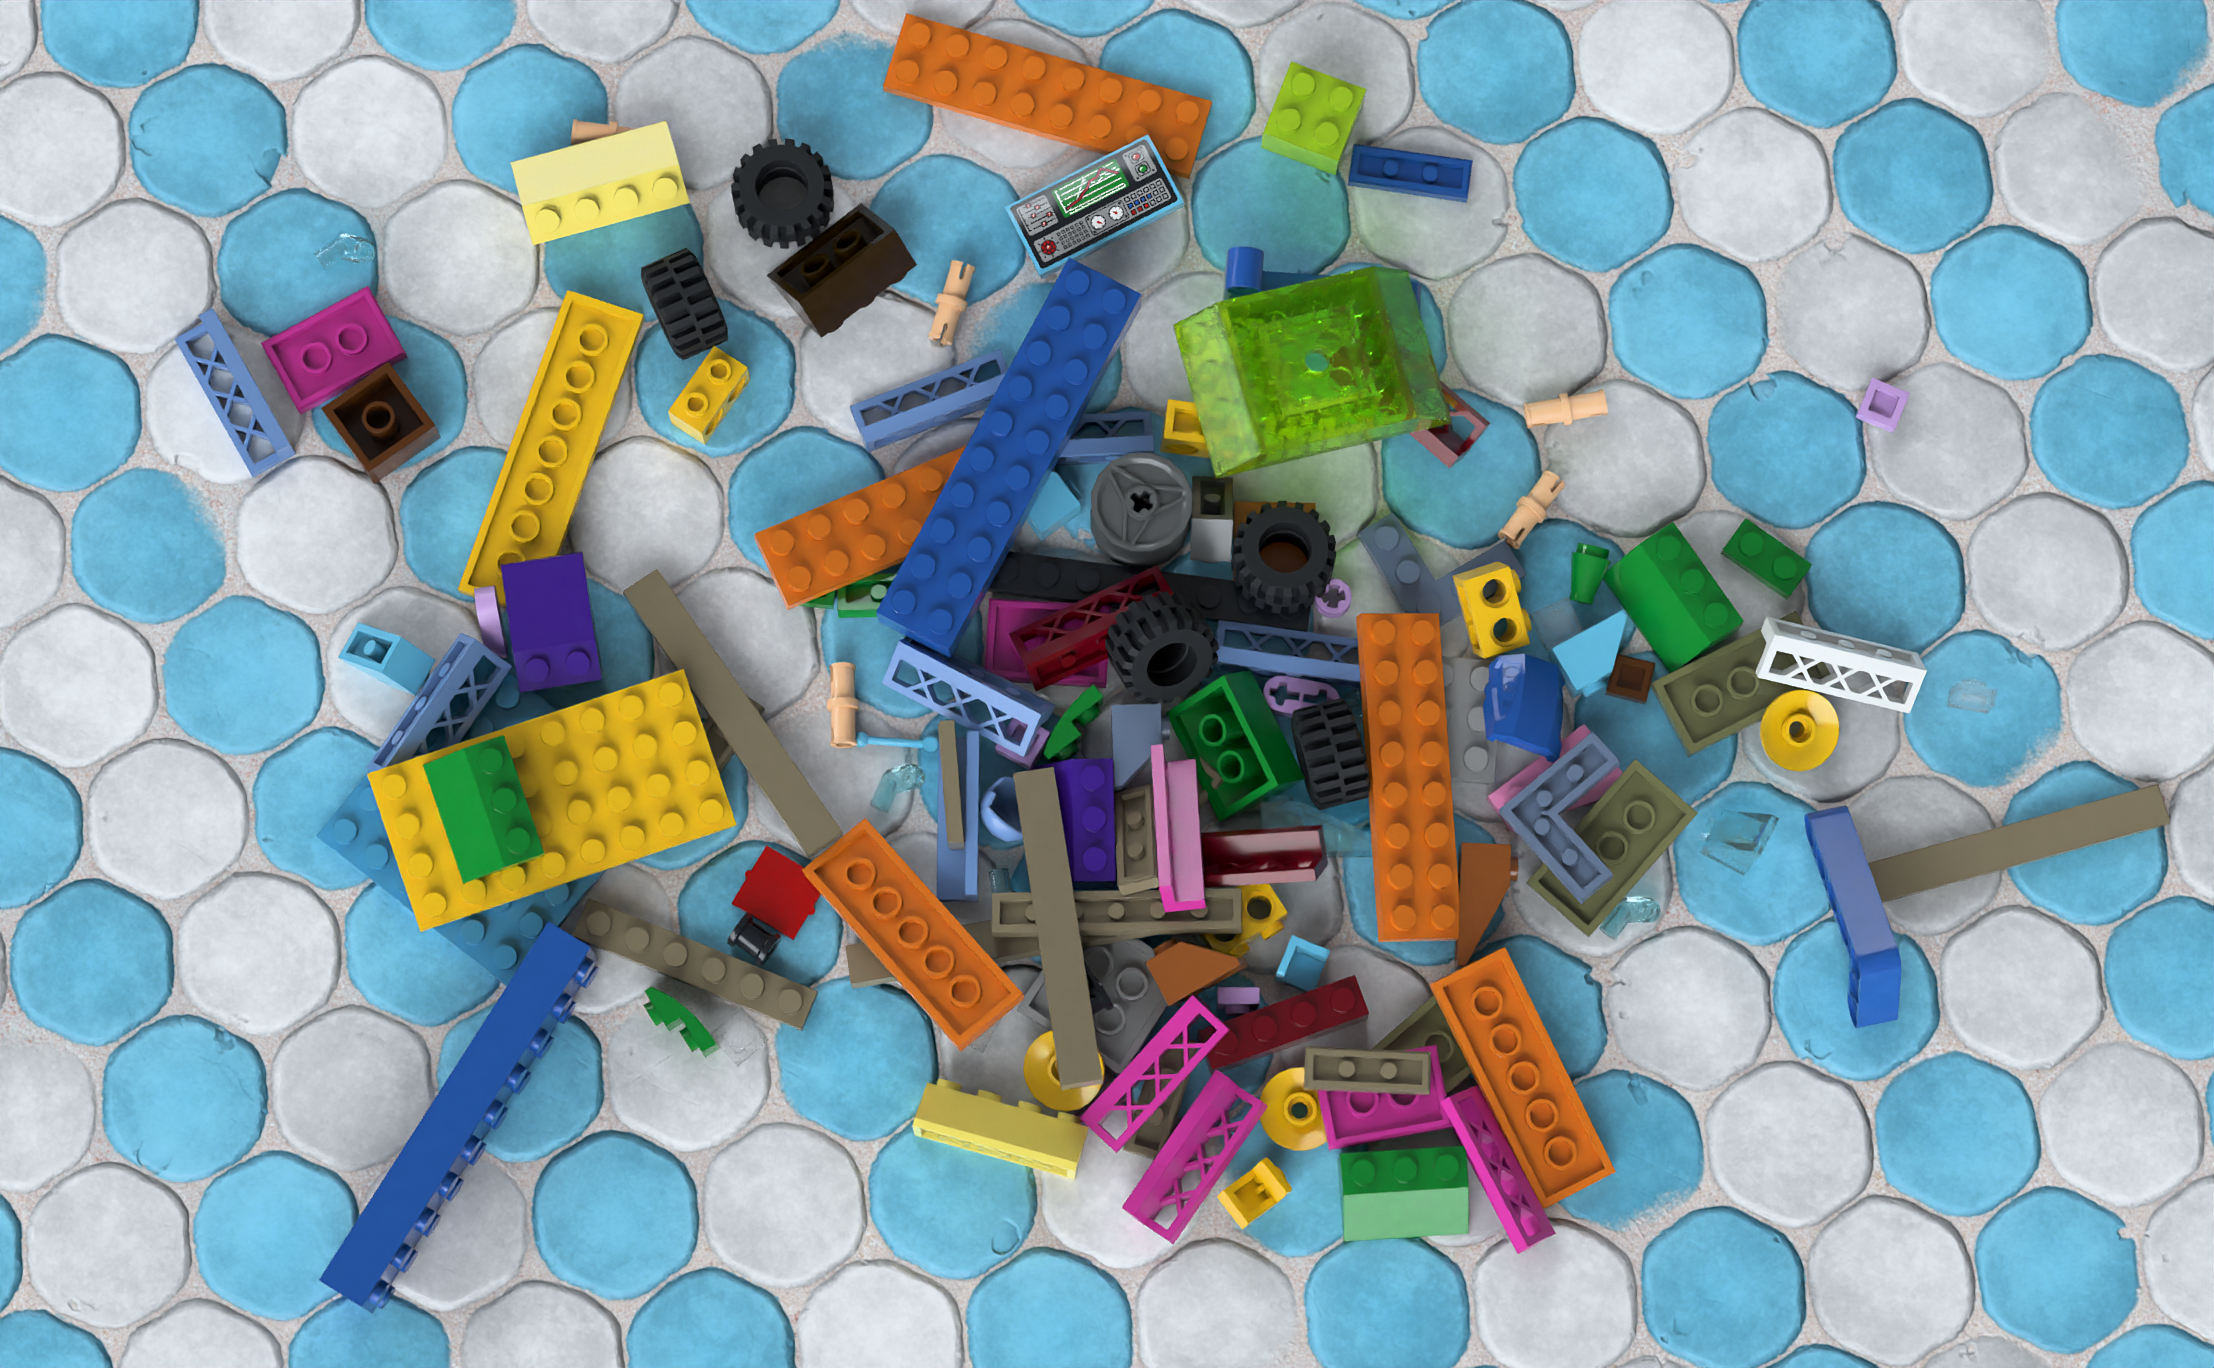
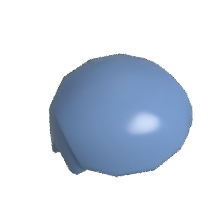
[979,776,1023,842]

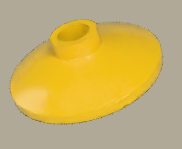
[1760,689,1839,771]
[1023,1030,1105,1111]
[1260,1067,1327,1151]

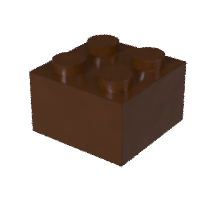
[321,362,441,484]

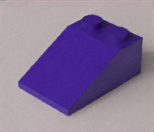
[501,551,603,693]

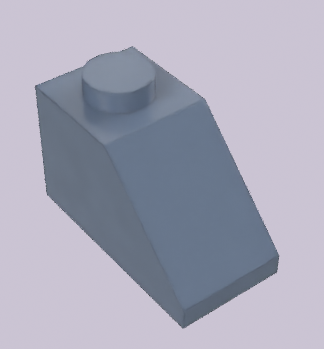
[1111,703,1170,793]

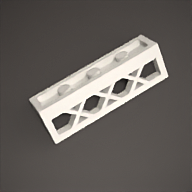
[1756,616,1927,714]

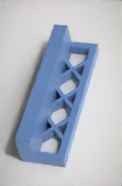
[175,308,296,478]
[850,349,1008,453]
[1055,411,1154,466]
[1212,620,1361,690]
[366,633,512,772]
[882,637,1056,757]
[937,731,980,902]

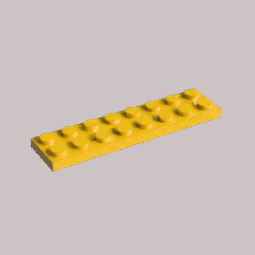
[458,290,645,608]

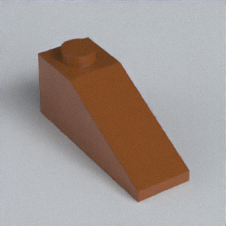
[1454,842,1518,971]

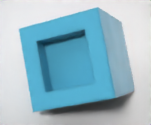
[1274,935,1330,992]

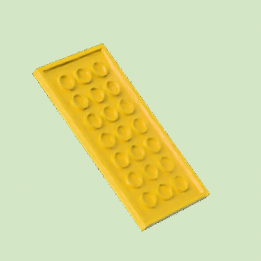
[367,669,737,932]

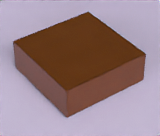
[1605,654,1655,705]

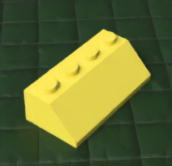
[510,120,690,245]
[912,1079,1088,1180]

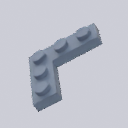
[1358,513,1526,627]
[1499,731,1620,904]

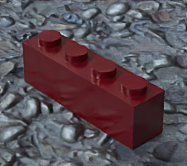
[1197,975,1369,1076]

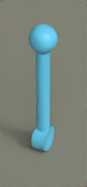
[856,731,939,754]

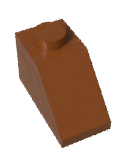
[1145,939,1249,1006]

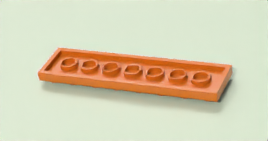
[883,13,1212,179]
[1356,613,1460,942]

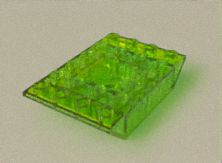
[1173,266,1452,479]

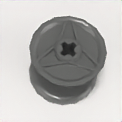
[1090,453,1192,568]

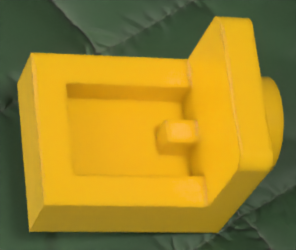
[1217,1157,1292,1230]

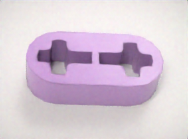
[474,585,508,660]
[1263,676,1340,718]

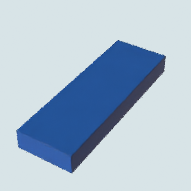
[1348,144,1473,202]

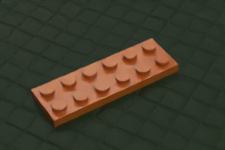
[754,445,967,610]
[802,818,1025,1052]
[1429,947,1616,1209]

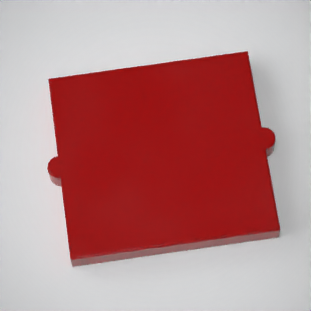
[731,845,821,940]

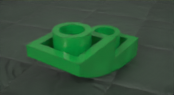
[1044,684,1103,764]
[643,987,719,1057]

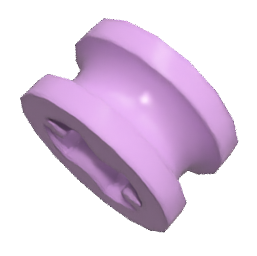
[1314,578,1352,618]

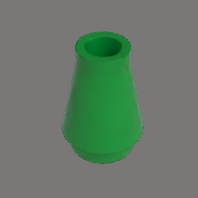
[1569,543,1611,605]

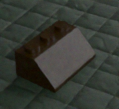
[767,203,917,338]

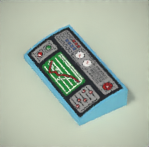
[1005,134,1185,279]

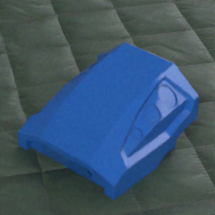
[1483,653,1565,763]

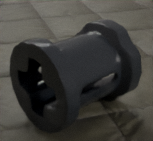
[727,913,782,967]

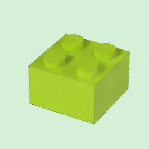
[1261,61,1366,175]

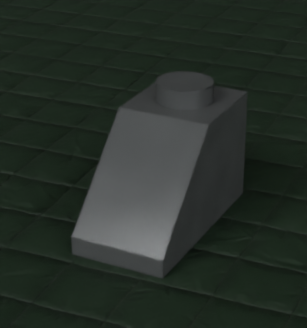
[1190,476,1233,563]

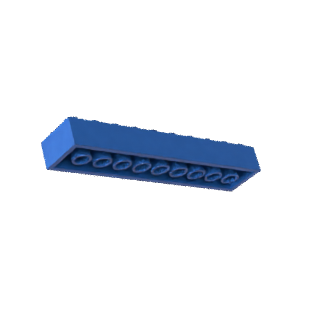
[876,257,1142,659]
[319,921,599,1314]

